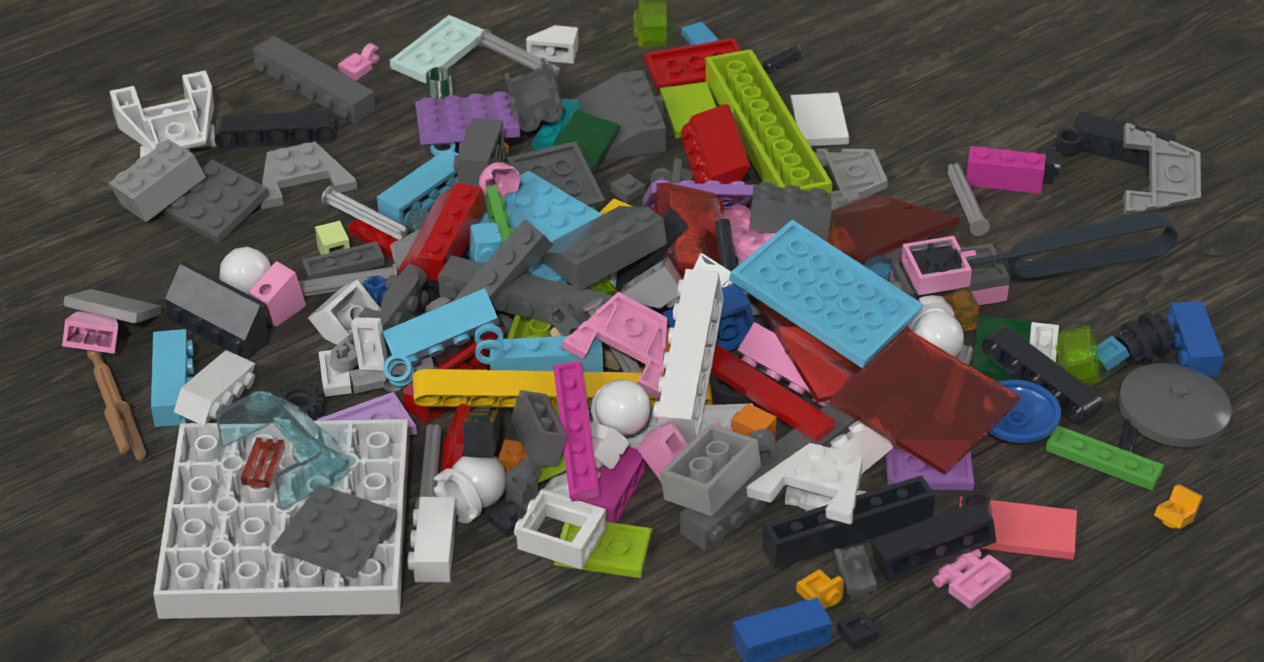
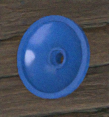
[976,380,1061,443]

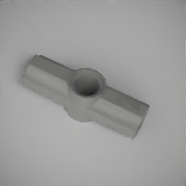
[349,355,434,394]

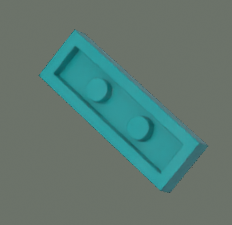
[532,99,581,151]

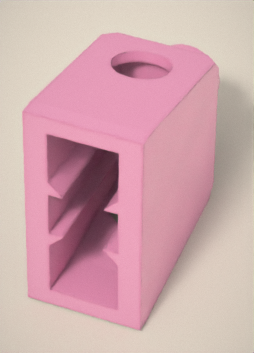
[249,261,306,327]
[62,311,118,353]

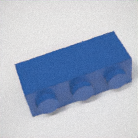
[1165,301,1223,376]
[733,597,832,662]

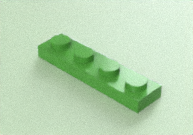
[486,186,513,244]
[1046,426,1164,491]

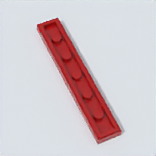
[711,344,836,442]

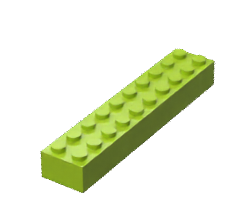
[706,49,832,205]

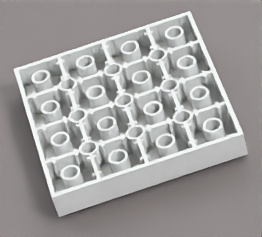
[154,419,410,619]

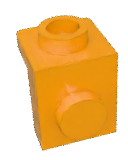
[1154,484,1202,529]
[796,569,844,609]

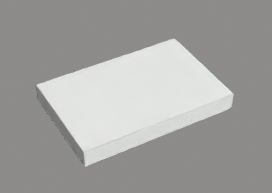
[790,93,849,146]

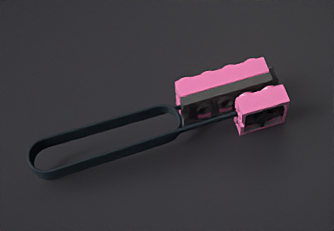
[889,211,1178,310]

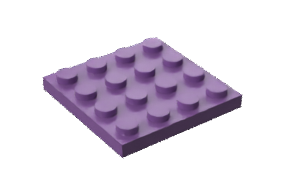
[415,92,520,145]

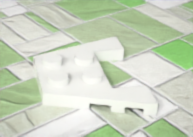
[747,443,863,524]

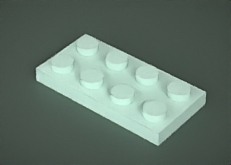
[390,15,483,84]

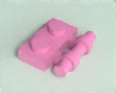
[933,549,1011,609]

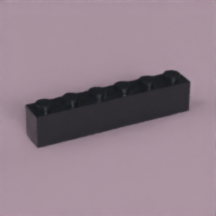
[762,475,935,569]

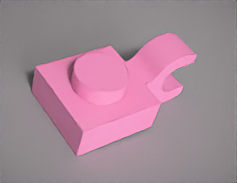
[338,43,379,81]

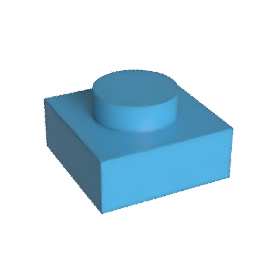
[1090,336,1130,371]

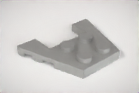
[1123,123,1201,215]
[260,142,357,209]
[814,148,888,213]

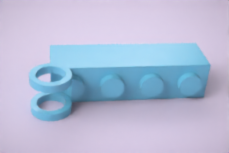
[377,142,459,226]
[383,288,500,387]
[475,324,603,372]
[151,329,209,427]

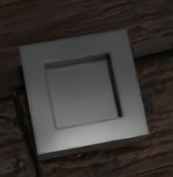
[610,174,646,203]

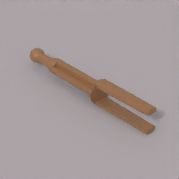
[87,350,146,461]

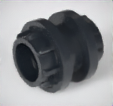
[1116,312,1175,366]

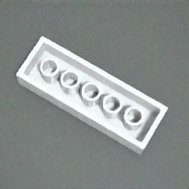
[654,269,724,445]

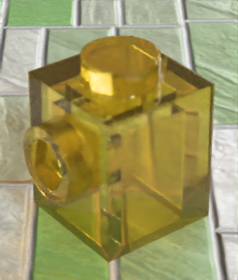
[943,288,979,331]

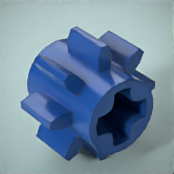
[364,275,389,308]

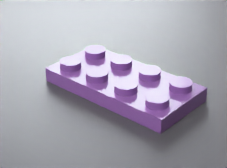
[643,180,753,209]

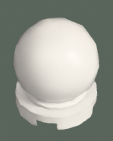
[219,247,271,295]
[903,295,964,365]
[590,379,651,437]
[434,456,506,524]

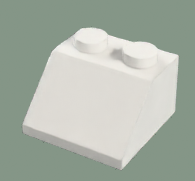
[308,279,379,346]

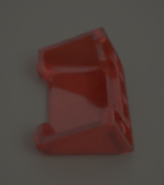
[654,182,724,280]

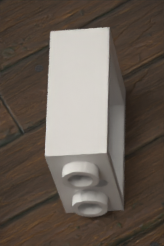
[514,489,606,569]

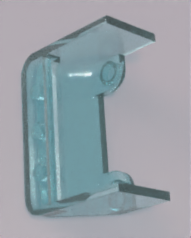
[215,391,350,510]

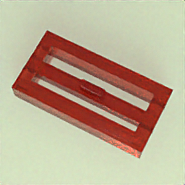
[241,437,285,488]

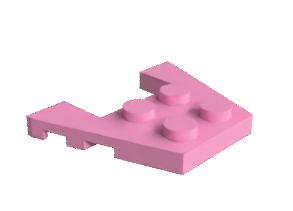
[561,292,667,398]

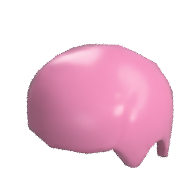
[479,162,520,200]

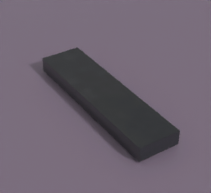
[607,208,689,296]

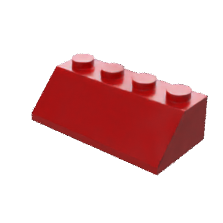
[681,104,750,184]
[398,183,486,281]
[403,326,504,425]

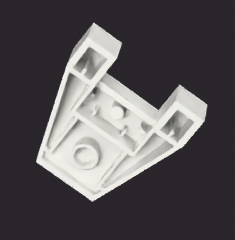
[110,71,214,151]

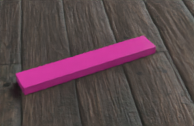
[553,360,600,502]

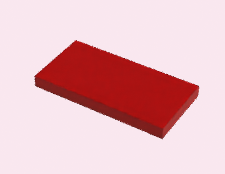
[644,38,740,93]

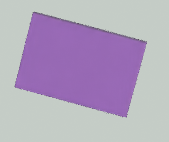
[885,442,974,490]

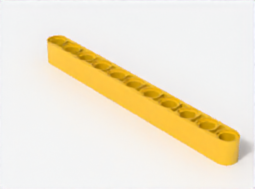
[412,369,713,408]

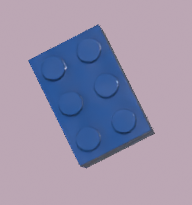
[663,284,755,351]

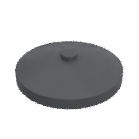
[1118,363,1232,447]

